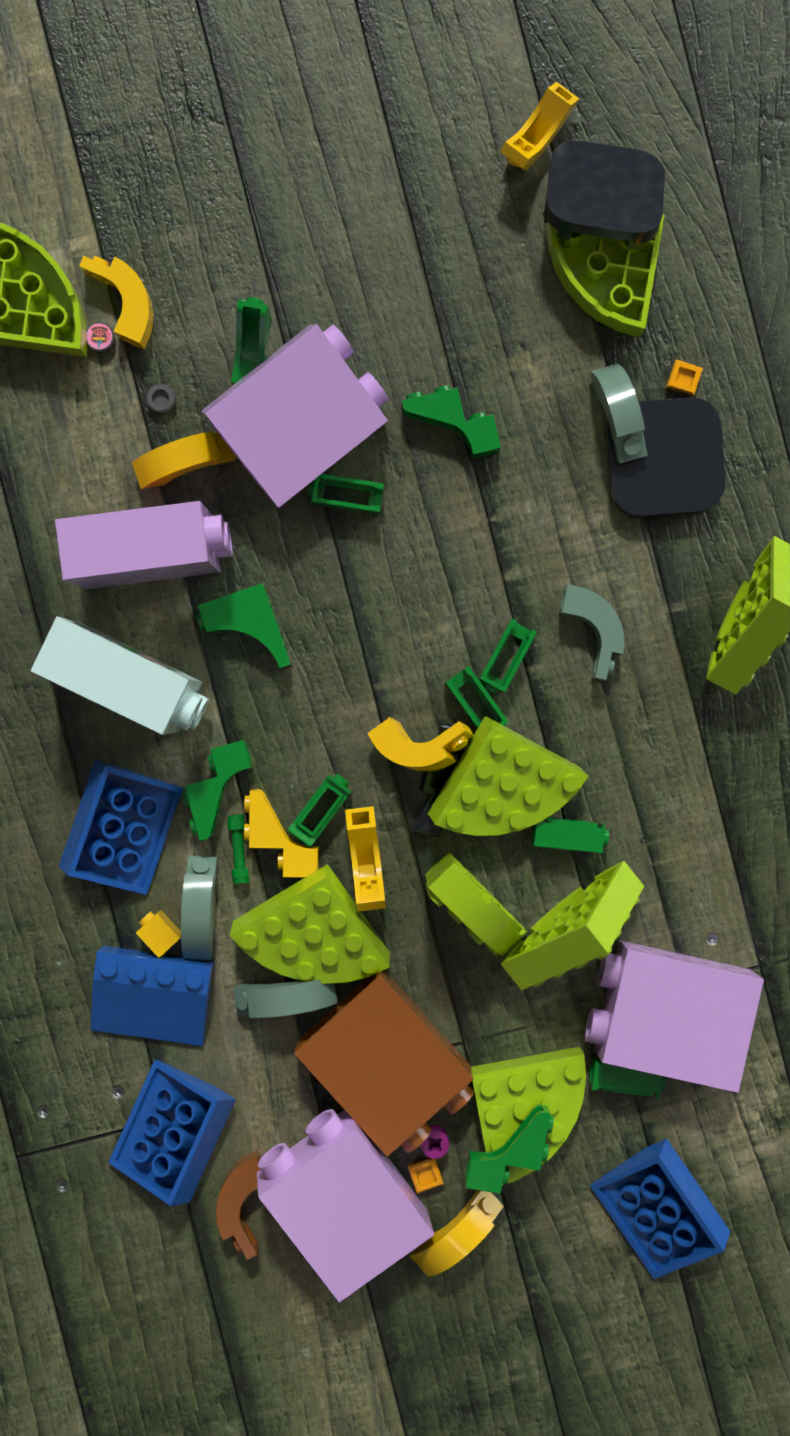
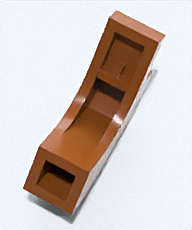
[216,1150,261,1260]

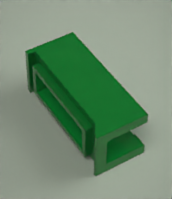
[307,474,384,516]
[479,618,537,695]
[445,666,508,729]
[288,773,352,847]
[531,817,609,853]
[588,1056,667,1099]

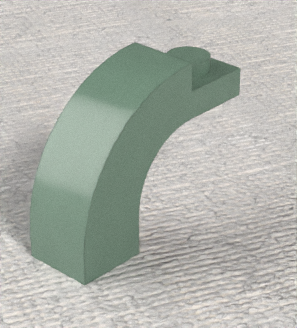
[590,364,648,463]
[559,584,624,680]
[181,856,218,960]
[234,980,337,1018]

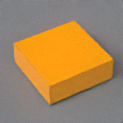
[666,359,703,397]
[408,1157,444,1193]

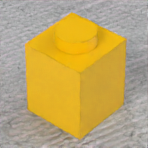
[136,910,181,958]

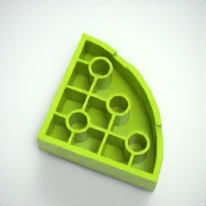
[546,215,665,337]
[0,223,88,357]
[706,536,790,695]
[428,716,589,836]
[425,851,528,957]
[501,861,644,990]
[229,864,390,984]
[471,1047,586,1185]

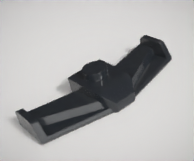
[410,721,466,837]

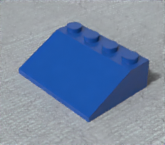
[59,759,183,895]
[91,946,215,1046]
[108,1060,236,1206]
[590,1138,731,1279]

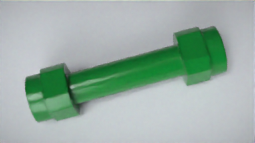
[227,814,250,884]

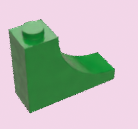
[195,583,292,669]

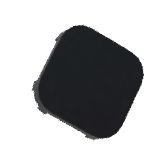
[543,141,665,250]
[604,397,726,518]

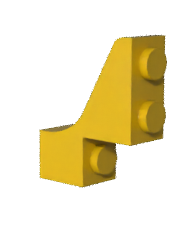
[244,789,319,877]

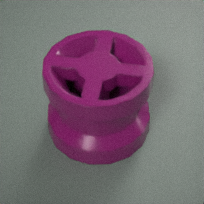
[421,1124,449,1159]

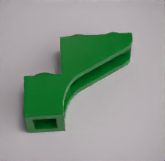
[231,297,272,386]
[401,385,501,459]
[182,740,253,841]
[464,1104,554,1194]

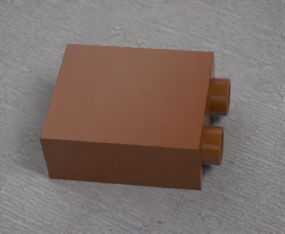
[294,970,474,1157]

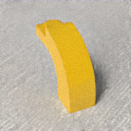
[500,82,579,171]
[79,255,153,349]
[132,431,237,490]
[367,717,474,771]
[345,806,386,912]
[410,1190,504,1277]

